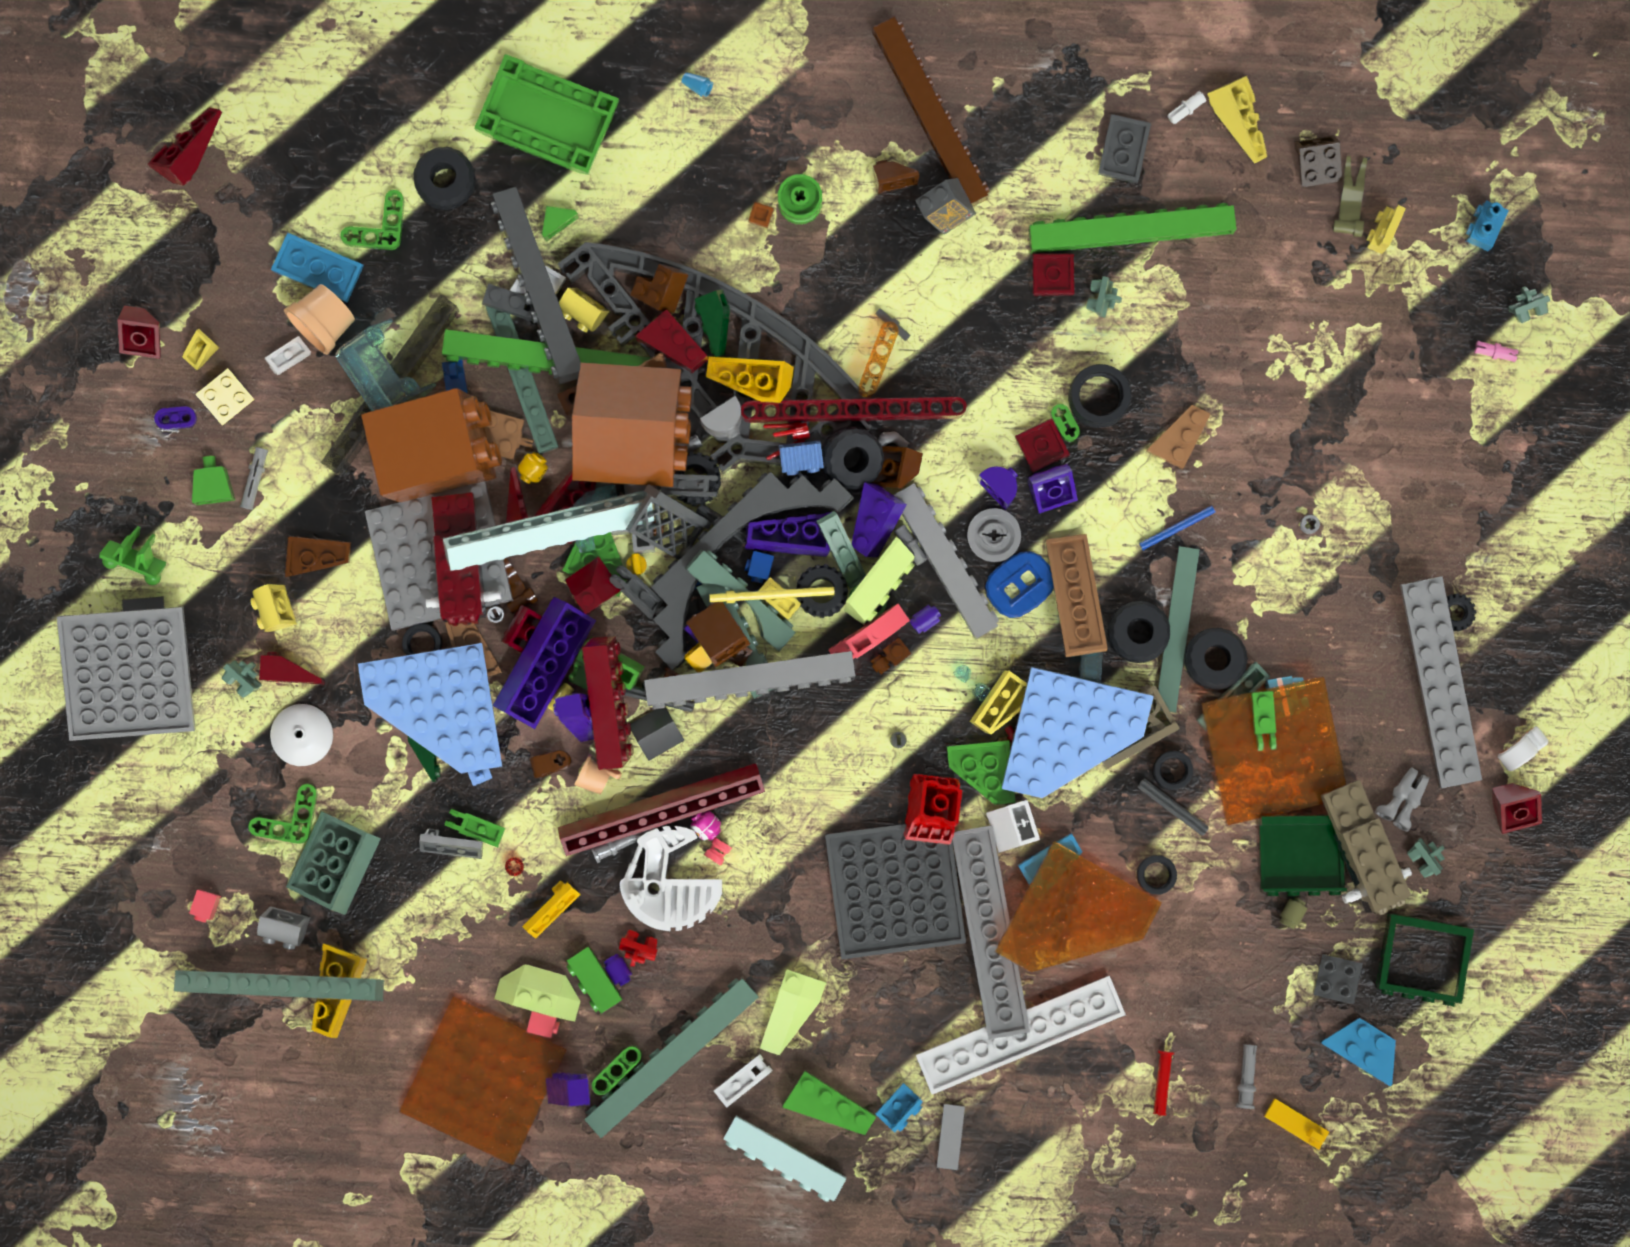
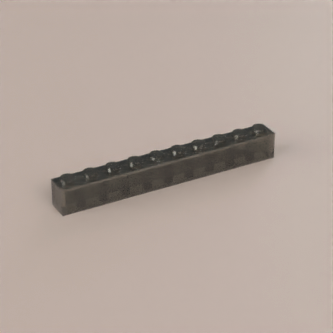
[321,294,460,477]

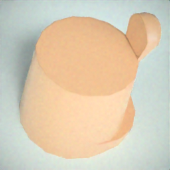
[574,754,622,795]

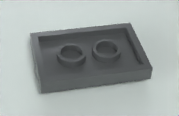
[1098,114,1151,184]

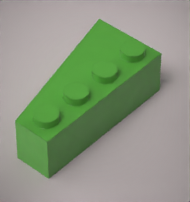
[782,1070,876,1135]

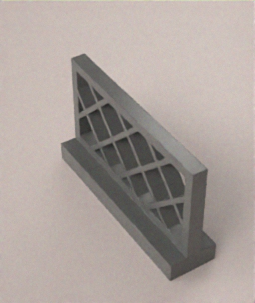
[626,484,712,560]

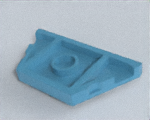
[1321,1018,1396,1087]

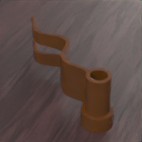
[504,557,539,614]

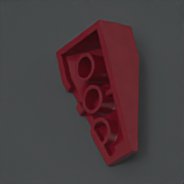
[534,469,596,544]

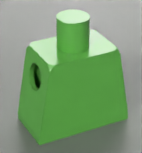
[192,456,235,506]

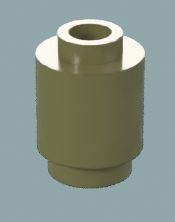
[1279,897,1308,930]

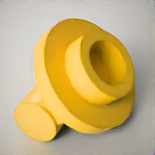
[626,554,647,576]

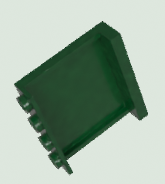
[1259,816,1347,896]

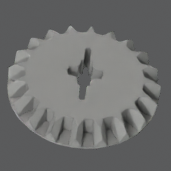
[967,508,1021,562]

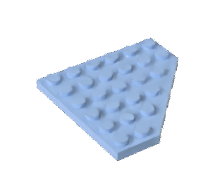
[358,643,503,773]
[1001,667,1154,798]

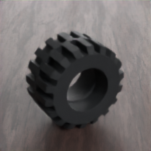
[675,452,721,506]
[796,564,848,618]

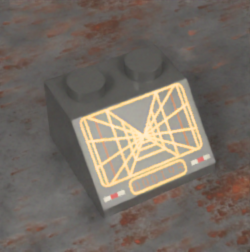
[915,178,976,234]

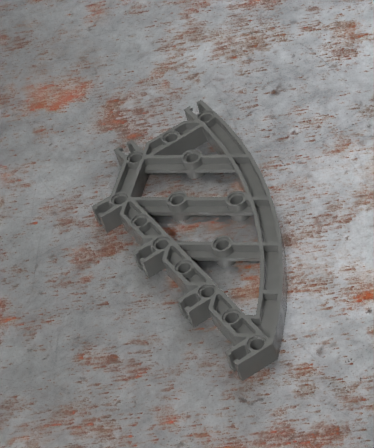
[558,242,883,480]

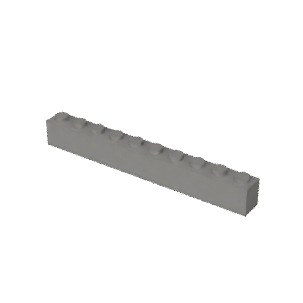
[644,651,855,709]

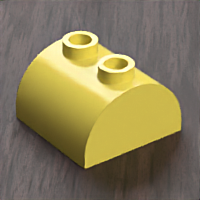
[559,288,610,333]
[251,584,297,632]

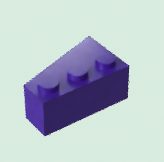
[851,482,907,558]

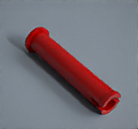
[1153,1050,1174,1116]

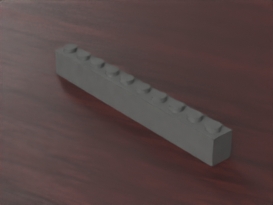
[490,187,581,384]

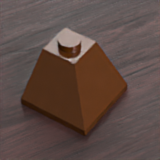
[872,160,919,194]
[871,446,923,489]

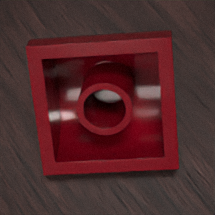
[501,605,542,653]

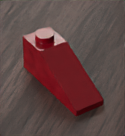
[259,652,325,685]

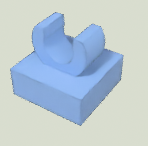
[468,769,493,786]

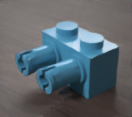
[1465,200,1509,251]

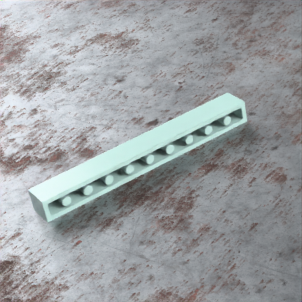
[443,490,654,570]

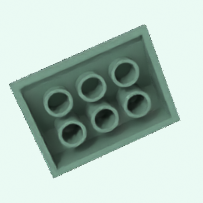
[286,811,381,915]

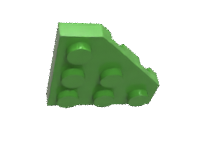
[562,532,627,597]
[947,740,1016,805]

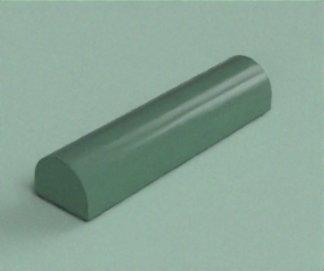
[1196,662,1270,735]

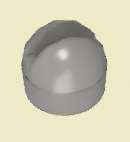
[487,605,504,623]

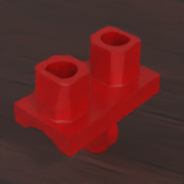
[619,930,658,967]

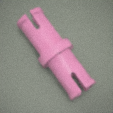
[1474,340,1518,362]

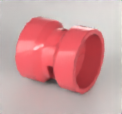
[704,837,732,865]

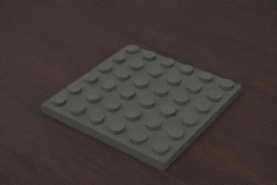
[825,824,966,960]

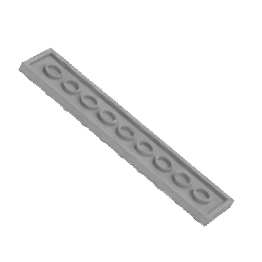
[1400,576,1482,788]
[952,825,1030,1040]

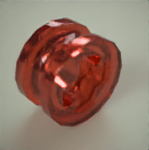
[505,857,524,876]

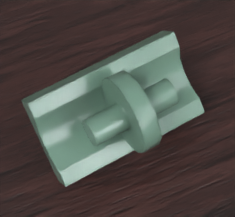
[1086,276,1122,318]
[1508,286,1550,323]
[222,660,262,698]
[1407,838,1445,878]

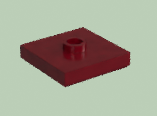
[1032,254,1074,296]
[1015,418,1070,474]

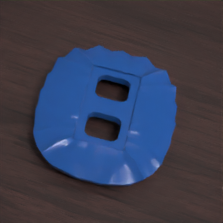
[985,551,1054,618]

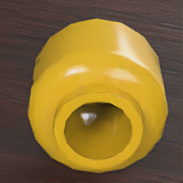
[517,452,548,484]

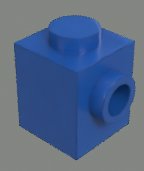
[745,551,774,584]

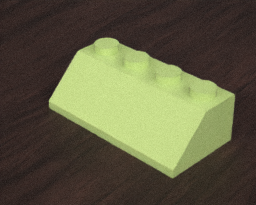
[844,537,915,625]

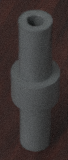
[875,308,911,341]

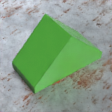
[542,206,579,242]

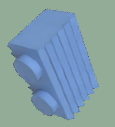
[779,440,824,475]

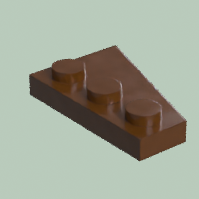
[285,536,351,577]

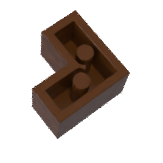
[630,264,688,313]

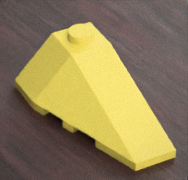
[1207,76,1267,163]

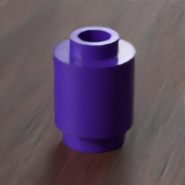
[909,605,941,634]
[603,954,632,986]

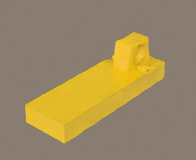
[522,881,580,939]
[1264,1098,1329,1150]

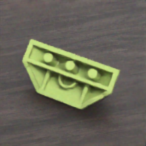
[494,964,581,1022]

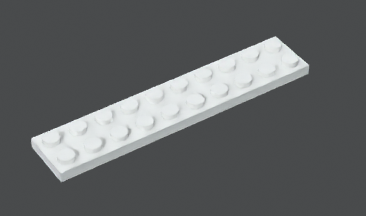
[916,976,1126,1095]

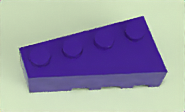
[745,512,832,557]
[546,1072,590,1106]

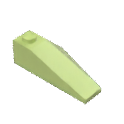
[760,969,826,1055]

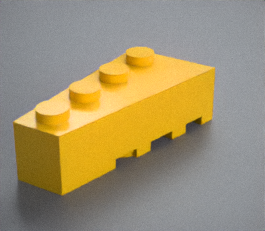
[311,944,368,1038]

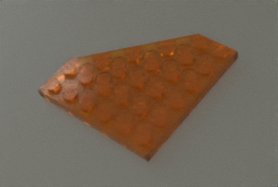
[994,841,1162,972]

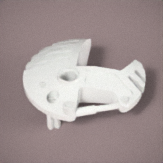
[620,826,722,931]

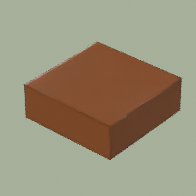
[748,202,774,229]

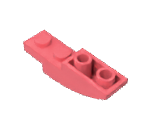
[828,603,910,659]

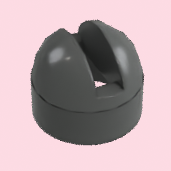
[890,732,907,748]

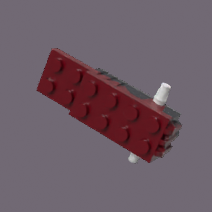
[426,492,502,627]

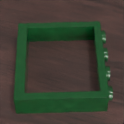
[1375,914,1474,1007]

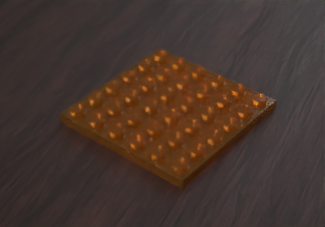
[1201,676,1346,825]
[399,996,567,1165]

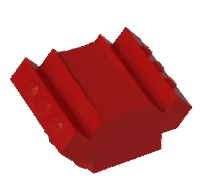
[903,774,962,844]

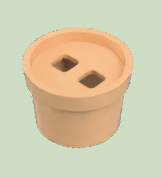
[284,284,355,355]

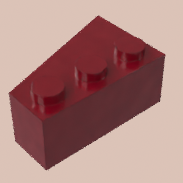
[635,309,708,374]

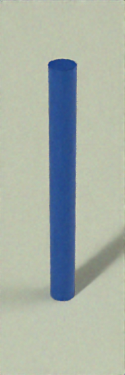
[1139,505,1215,551]

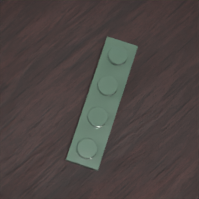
[817,511,866,589]

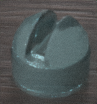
[953,665,971,683]
[972,683,990,701]

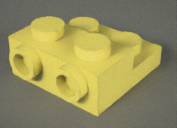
[1367,205,1406,254]

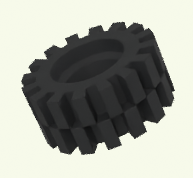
[1447,593,1477,632]

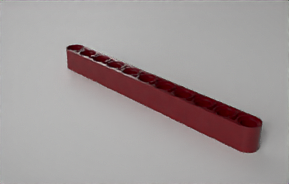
[741,397,967,423]

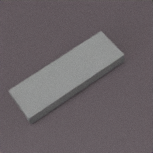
[937,1104,965,1170]

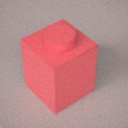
[189,890,221,923]
[527,1011,560,1038]

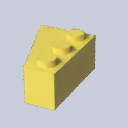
[970,670,1027,734]

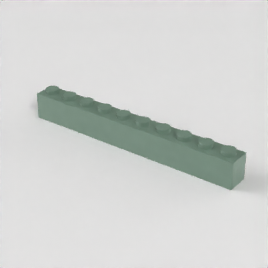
[174,970,384,1001]
[584,978,759,1138]

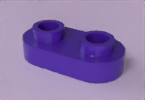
[154,407,197,430]

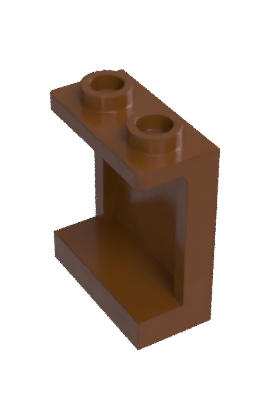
[686,602,750,667]

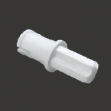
[1168,91,1206,124]

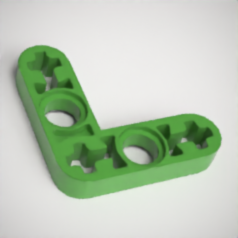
[340,190,405,250]
[249,784,318,844]

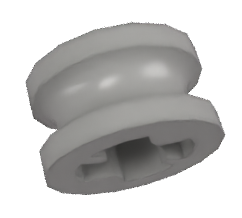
[1300,515,1320,534]

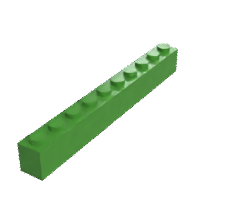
[1028,203,1237,254]
[442,329,651,375]

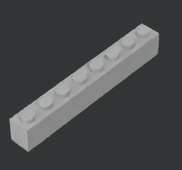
[894,484,999,640]

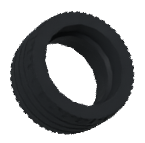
[1068,364,1131,428]

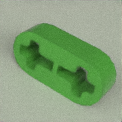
[1051,404,1080,442]

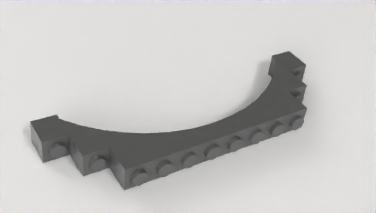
[651,472,854,671]

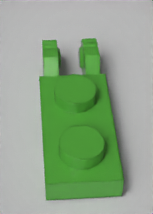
[1251,690,1276,751]
[445,809,506,848]

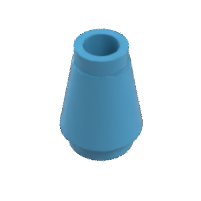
[681,72,713,97]

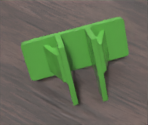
[99,526,166,585]

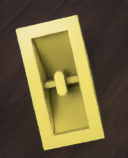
[182,329,219,370]

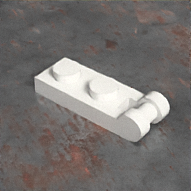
[714,1054,773,1108]

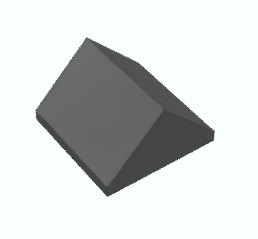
[630,707,685,761]

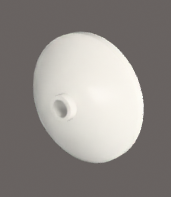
[270,704,333,766]

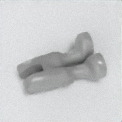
[1375,767,1429,832]

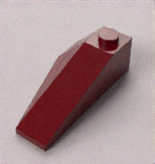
[148,107,222,186]
[506,467,528,523]

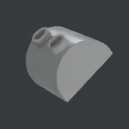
[700,396,742,440]
[257,906,310,949]

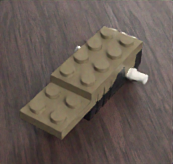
[1321,780,1412,915]

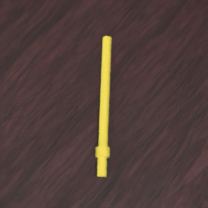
[709,587,834,603]

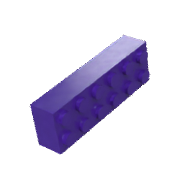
[492,597,596,729]

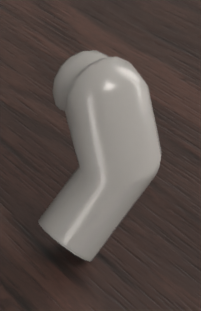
[878,432,909,447]

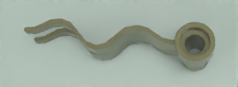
[1333,156,1367,237]

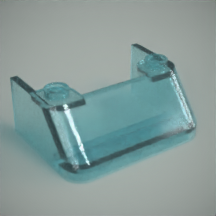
[336,319,437,411]

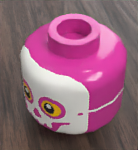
[690,810,721,841]

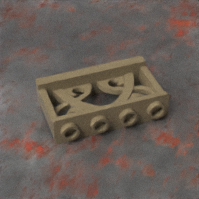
[1102,684,1180,769]

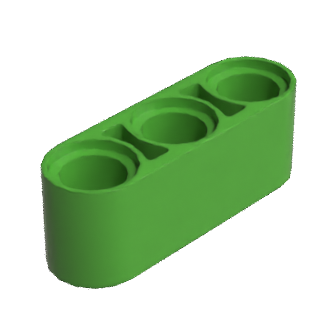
[592,1045,642,1095]

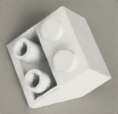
[986,800,1040,853]

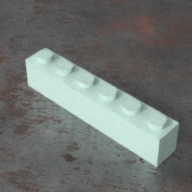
[724,1115,846,1202]

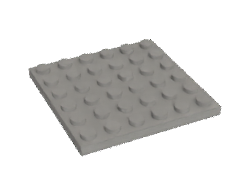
[365,481,513,631]
[57,607,196,741]

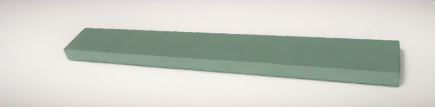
[485,306,559,454]
[1155,546,1200,713]

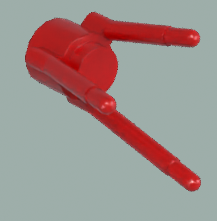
[763,422,810,460]

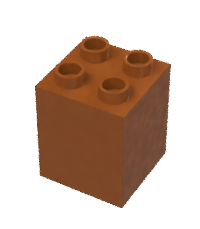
[572,363,692,487]
[361,388,502,503]

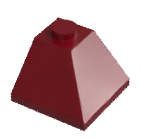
[118,306,161,359]
[565,556,621,614]
[1492,783,1542,834]

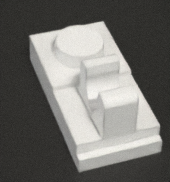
[265,336,311,375]

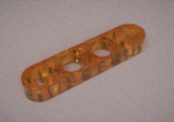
[858,321,899,398]

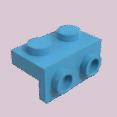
[875,1083,923,1133]

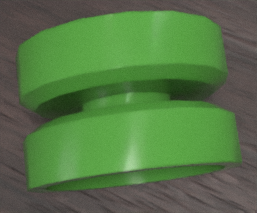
[778,174,822,224]

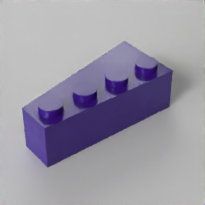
[553,693,594,742]

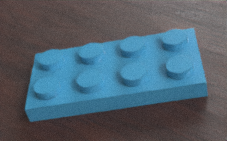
[271,233,364,303]

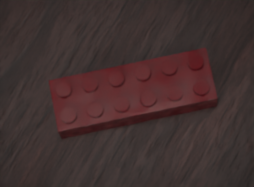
[582,636,634,770]

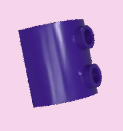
[1028,464,1078,513]
[977,466,1018,510]

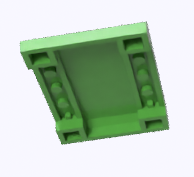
[474,54,619,175]

